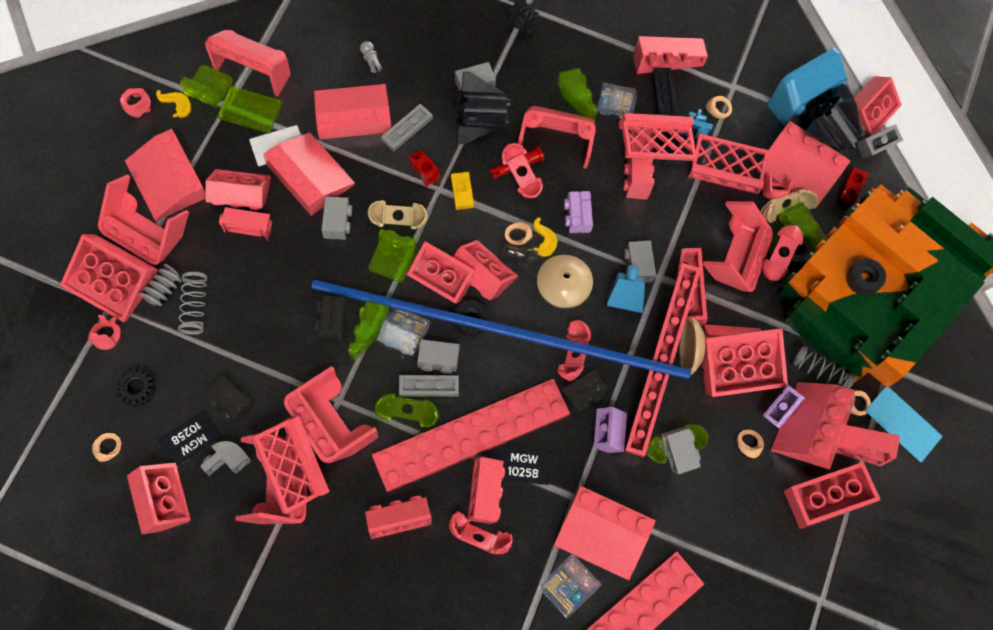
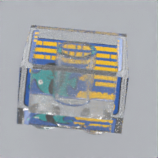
[597,82,637,118]
[378,309,431,356]
[538,554,602,618]

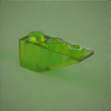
[558,68,598,121]
[779,202,828,251]
[348,301,390,361]

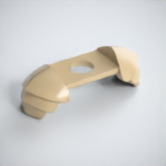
[761,189,818,223]
[368,200,428,229]

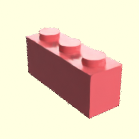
[467,457,505,524]

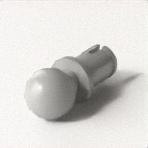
[360,41,382,73]

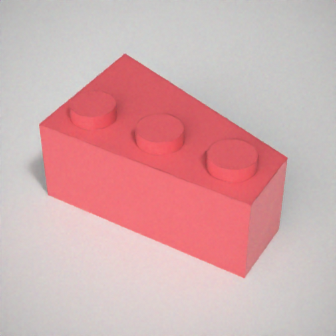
[836,424,900,467]

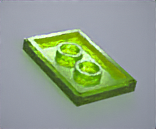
[218,86,283,134]

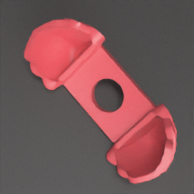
[502,143,543,198]
[763,225,803,281]
[557,320,591,381]
[449,511,512,554]

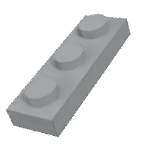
[381,104,433,151]
[399,375,459,397]

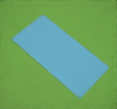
[865,387,942,462]

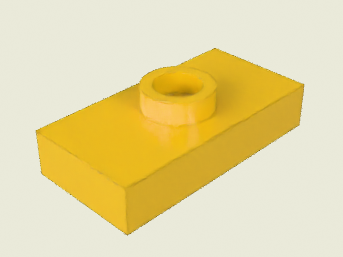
[451,172,474,210]

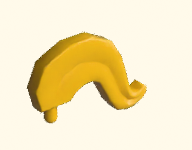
[156,90,191,118]
[533,217,558,257]

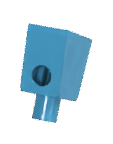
[607,265,645,313]

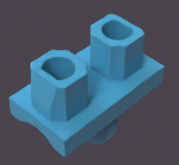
[679,109,713,139]

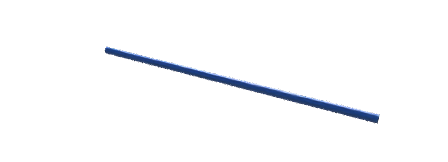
[312,280,691,379]

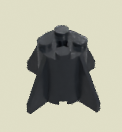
[452,72,510,144]
[799,83,866,152]

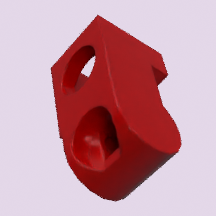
[408,150,440,187]
[839,167,869,205]

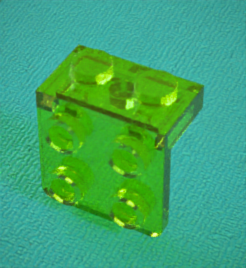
[180,65,233,108]
[369,229,417,282]

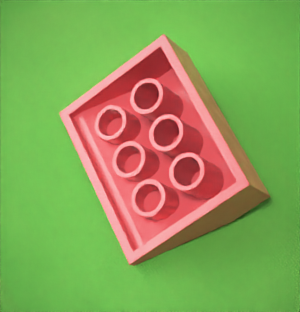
[314,84,391,140]
[759,121,850,208]
[125,129,206,221]
[263,132,355,216]
[60,234,158,322]
[703,328,788,397]
[771,382,855,470]
[554,486,656,581]

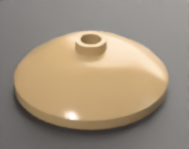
[537,255,593,308]
[679,317,705,375]

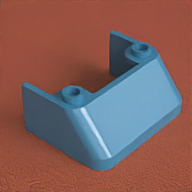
[767,47,847,126]

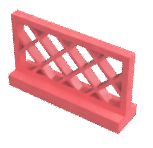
[619,113,697,161]
[688,133,769,194]
[251,416,329,514]

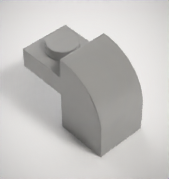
[200,441,251,476]

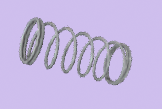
[178,272,207,334]
[792,345,856,389]

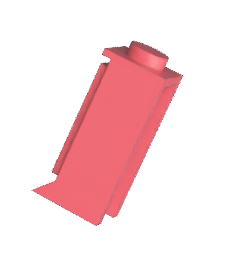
[219,207,272,241]

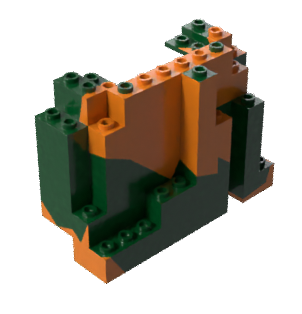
[778,184,993,388]

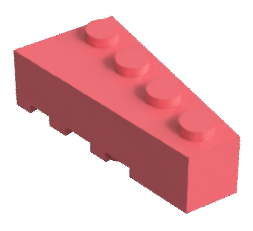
[633,36,708,74]
[623,130,654,200]
[675,248,707,327]

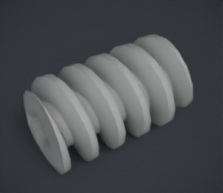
[139,264,182,306]

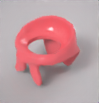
[120,88,151,118]
[762,172,793,199]
[88,315,121,350]

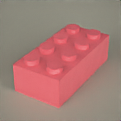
[784,462,881,529]

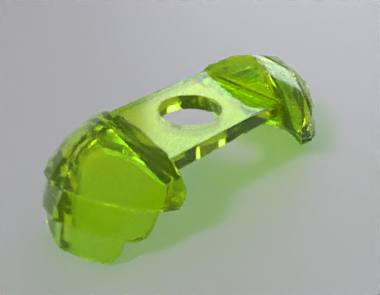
[375,394,439,427]
[646,425,708,464]

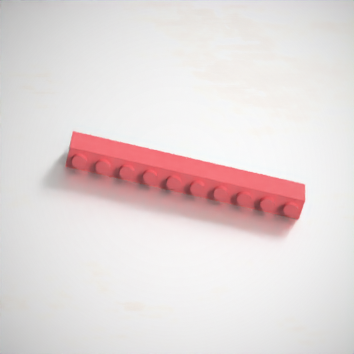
[625,263,701,458]

